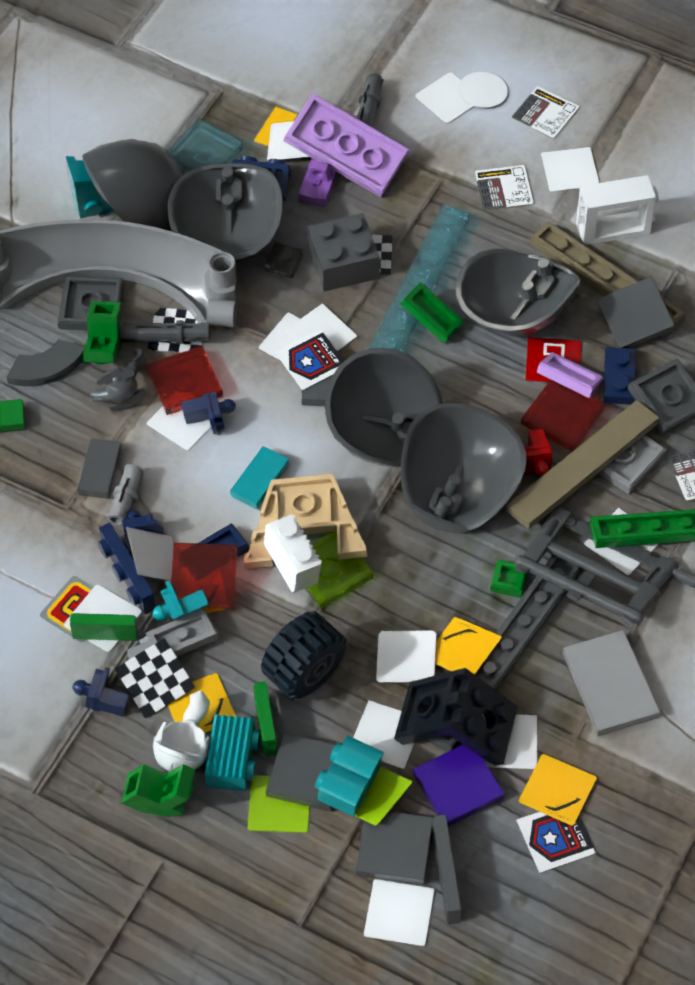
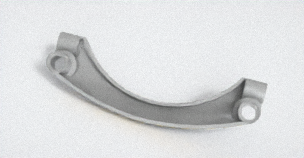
[0,219,237,327]

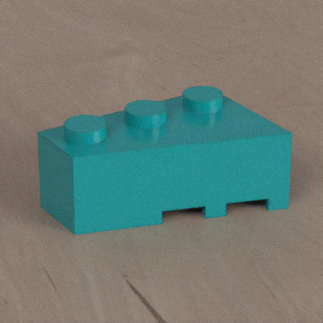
[65,156,113,219]

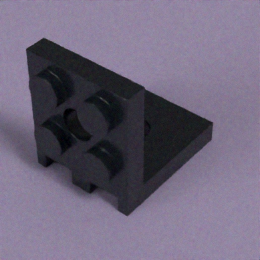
[394,668,518,766]

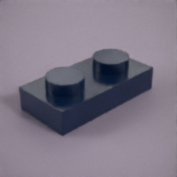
[603,347,636,405]

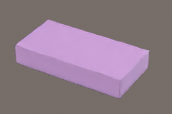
[537,352,604,398]

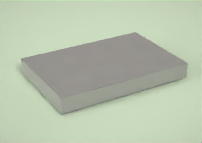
[562,630,660,736]

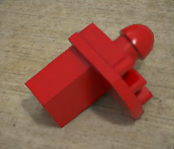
[524,429,552,477]

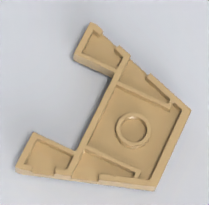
[244,473,368,569]

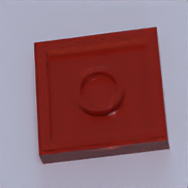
[146,346,223,415]
[521,379,605,452]
[171,543,238,610]

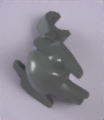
[90,348,147,411]

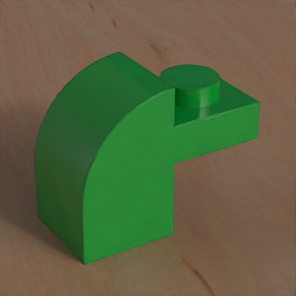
[83,301,122,365]
[121,764,195,817]

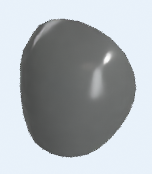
[82,139,185,231]
[168,163,283,260]
[456,249,580,337]
[325,348,443,467]
[401,403,527,533]

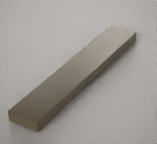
[530,221,686,337]
[506,400,659,530]

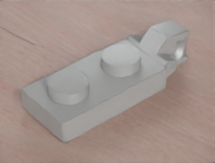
[127,609,218,659]

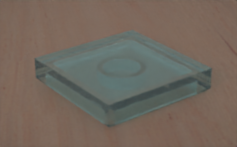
[167,119,243,172]

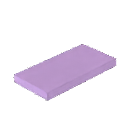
[283,93,410,198]

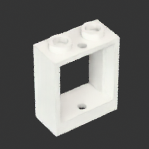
[576,175,659,245]

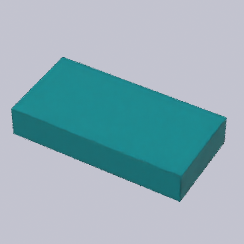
[230,446,289,509]

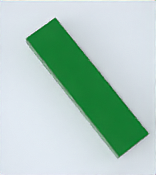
[589,509,695,548]

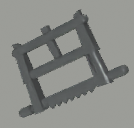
[514,506,695,627]

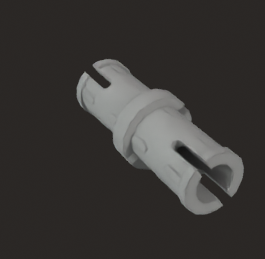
[107,464,144,526]

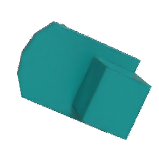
[152,580,210,621]

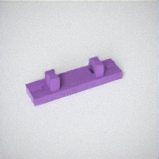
[298,115,356,207]

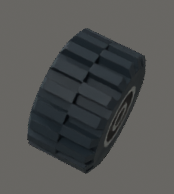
[261,611,347,700]

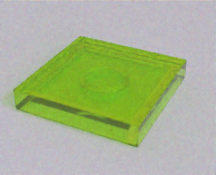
[305,531,373,609]

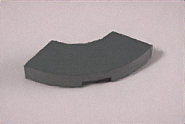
[7,339,84,386]

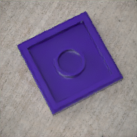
[413,744,504,827]

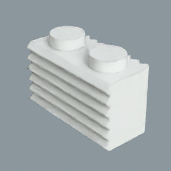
[264,514,322,593]

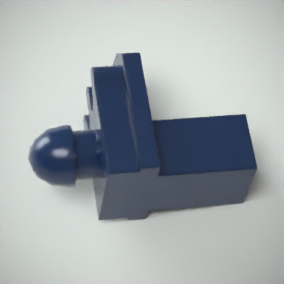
[181,392,236,434]
[122,510,164,560]
[72,667,129,717]

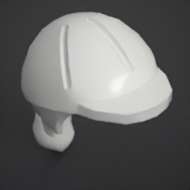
[153,691,210,772]

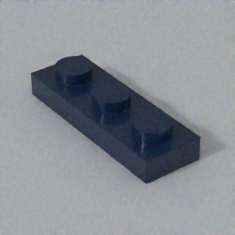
[98,522,156,614]

